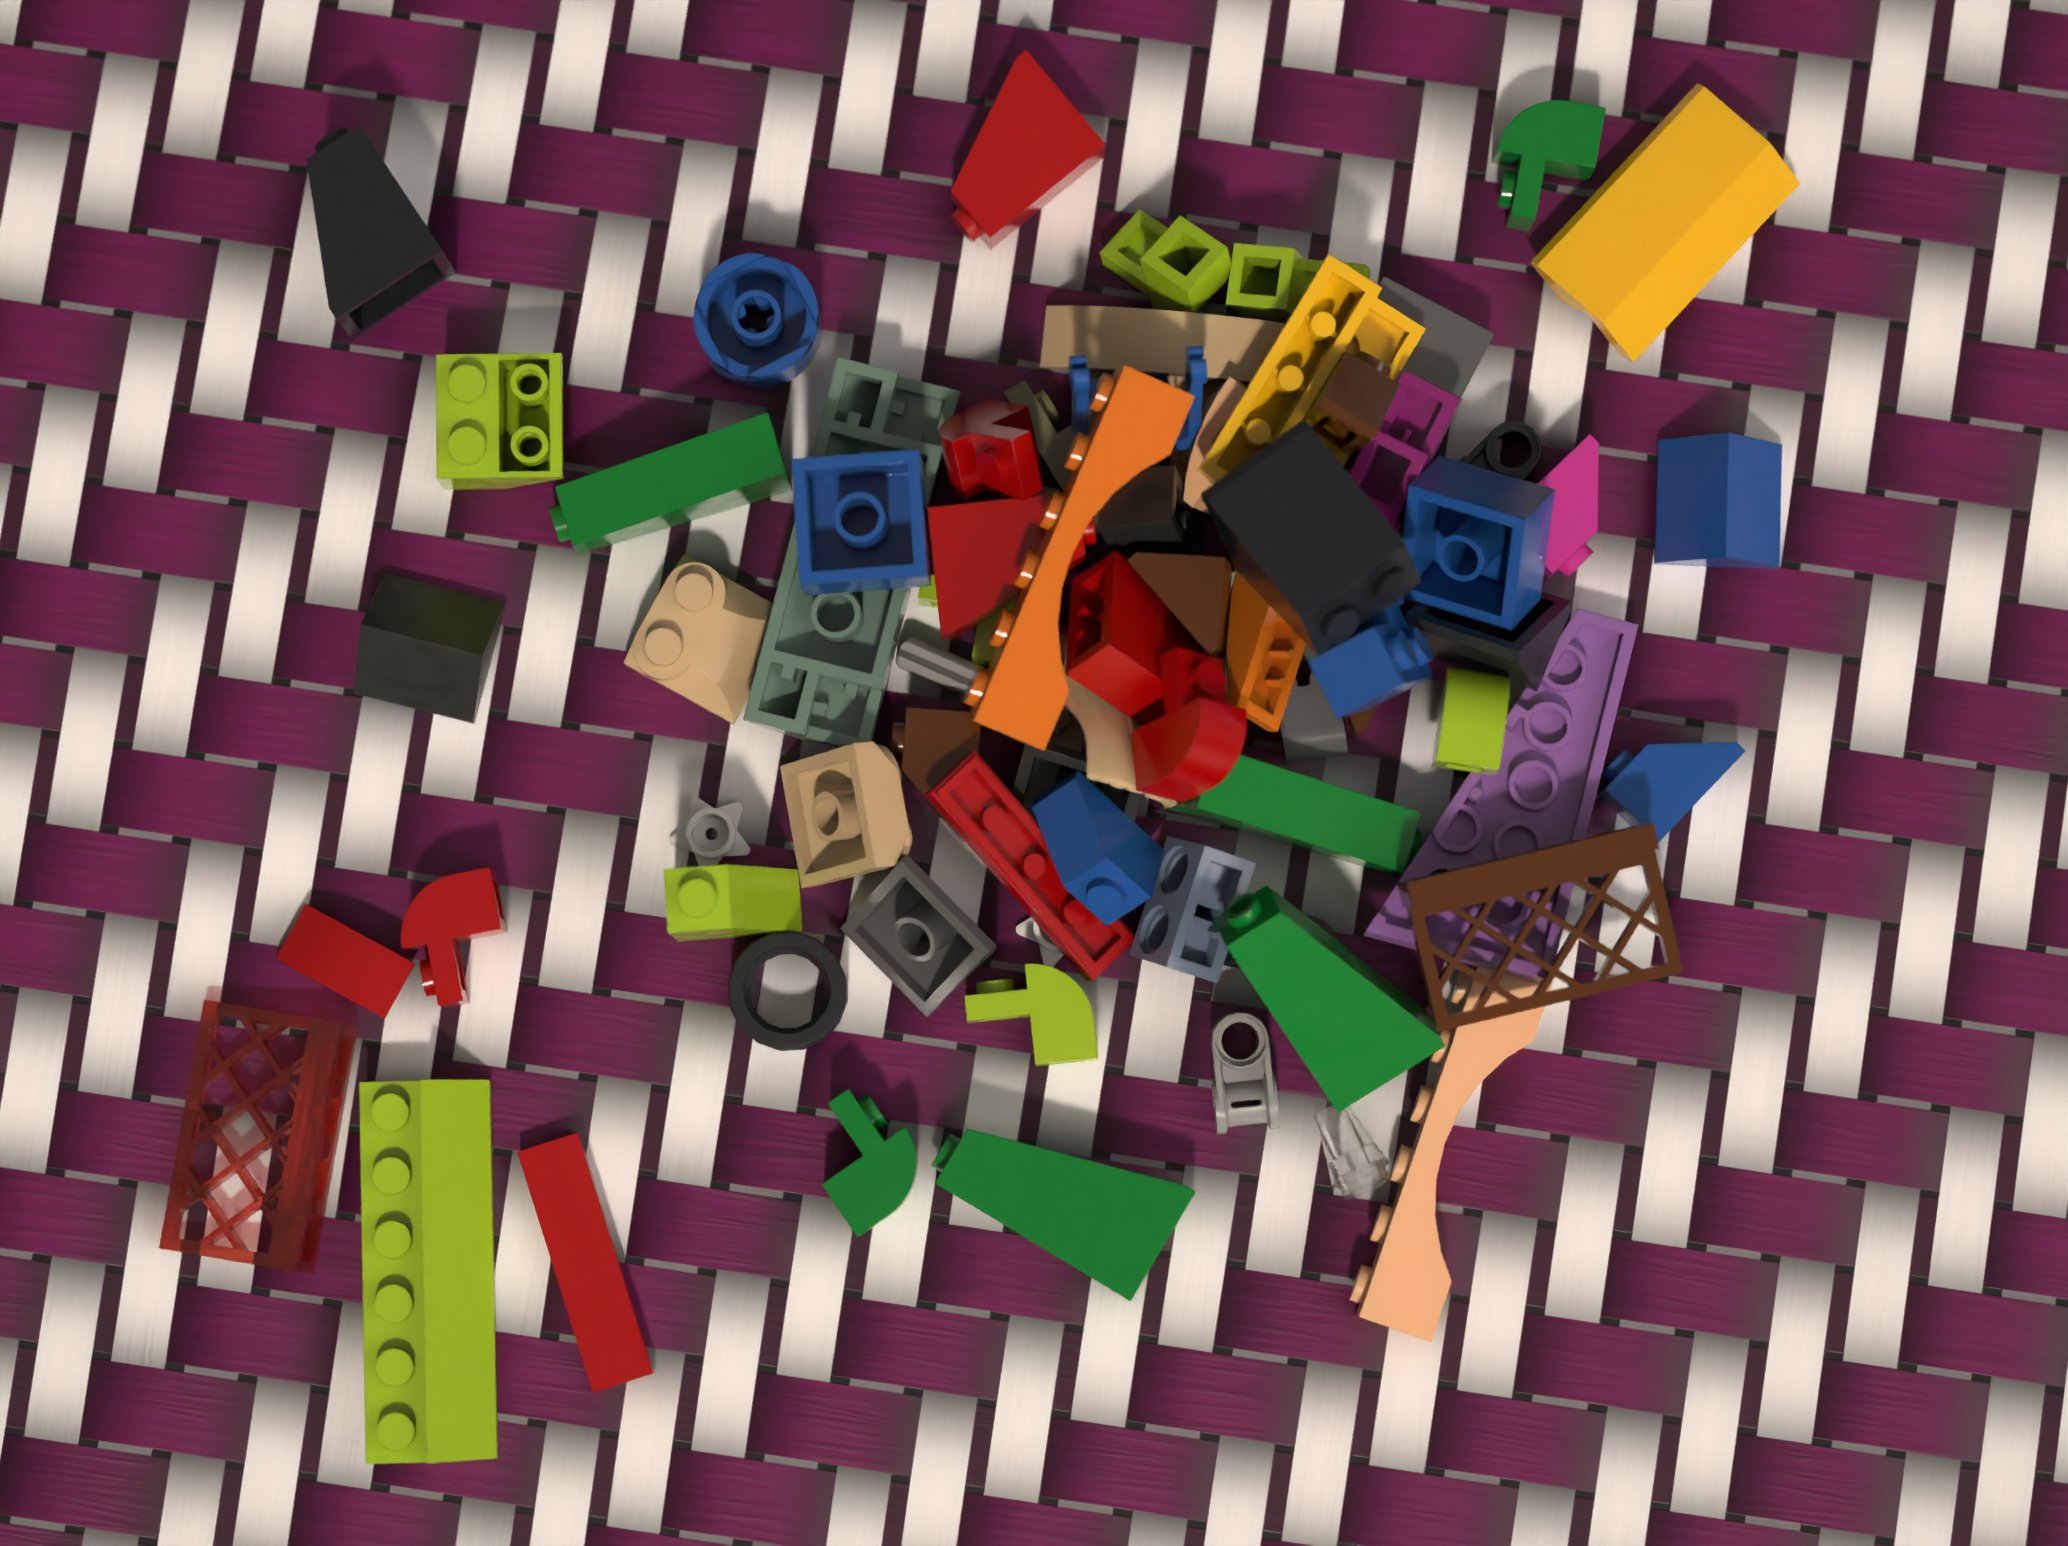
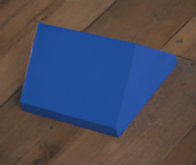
[1654,432,1782,569]

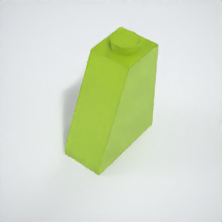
[663,864,803,942]

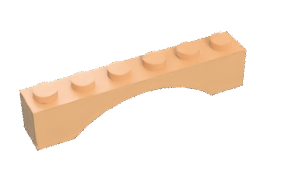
[1349,965,1553,1342]

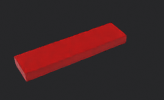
[924,751,1135,981]
[517,1133,655,1393]

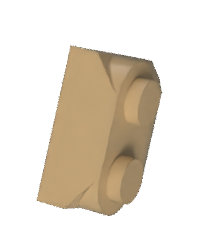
[623,555,773,725]
[780,741,913,888]

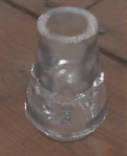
[1314,1105,1390,1200]

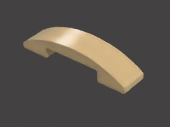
[1040,305,1285,385]

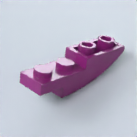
[1349,370,1463,535]

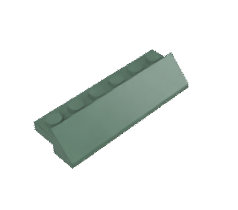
[743,357,961,748]

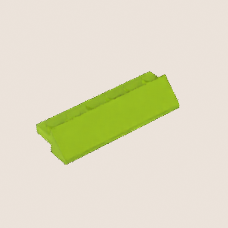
[359,1080,498,1464]

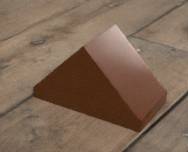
[1127,552,1232,659]

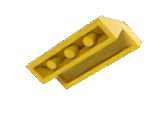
[1530,83,1800,362]
[1197,254,1426,484]

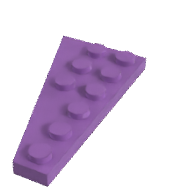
[1364,609,1638,983]

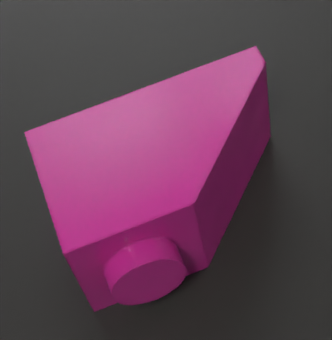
[1538,434,1599,581]

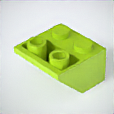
[436,353,563,490]

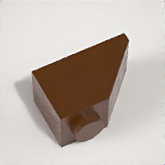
[1304,351,1400,456]
[891,707,982,842]

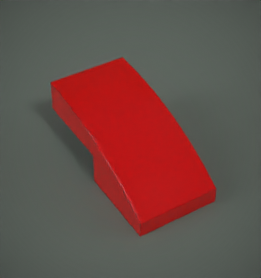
[275,904,416,1019]

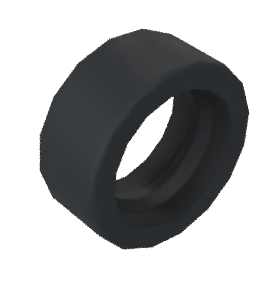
[728,931,848,1051]

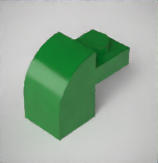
[1492,100,1606,232]
[822,1089,918,1237]

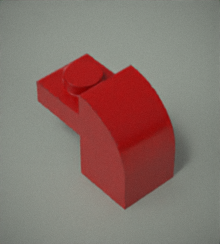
[938,399,1043,500]
[1131,647,1247,803]
[401,867,508,1008]

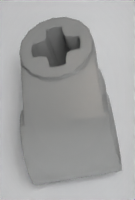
[1210,1012,1280,1135]

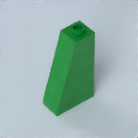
[549,413,792,555]
[1159,755,1421,873]
[1213,885,1445,1113]
[931,1129,1196,1301]

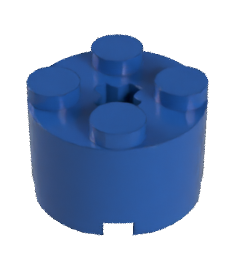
[693,253,822,389]

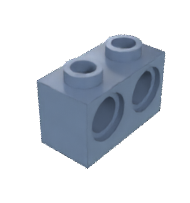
[1129,836,1256,983]

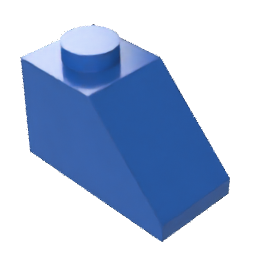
[1598,742,1745,842]
[1032,770,1164,926]

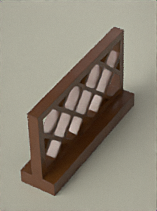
[1397,823,1684,1032]

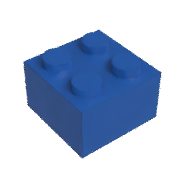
[791,449,932,595]
[1402,456,1555,631]

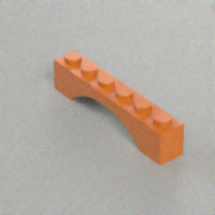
[963,365,1195,751]

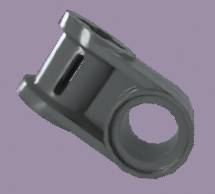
[1278,644,1348,765]

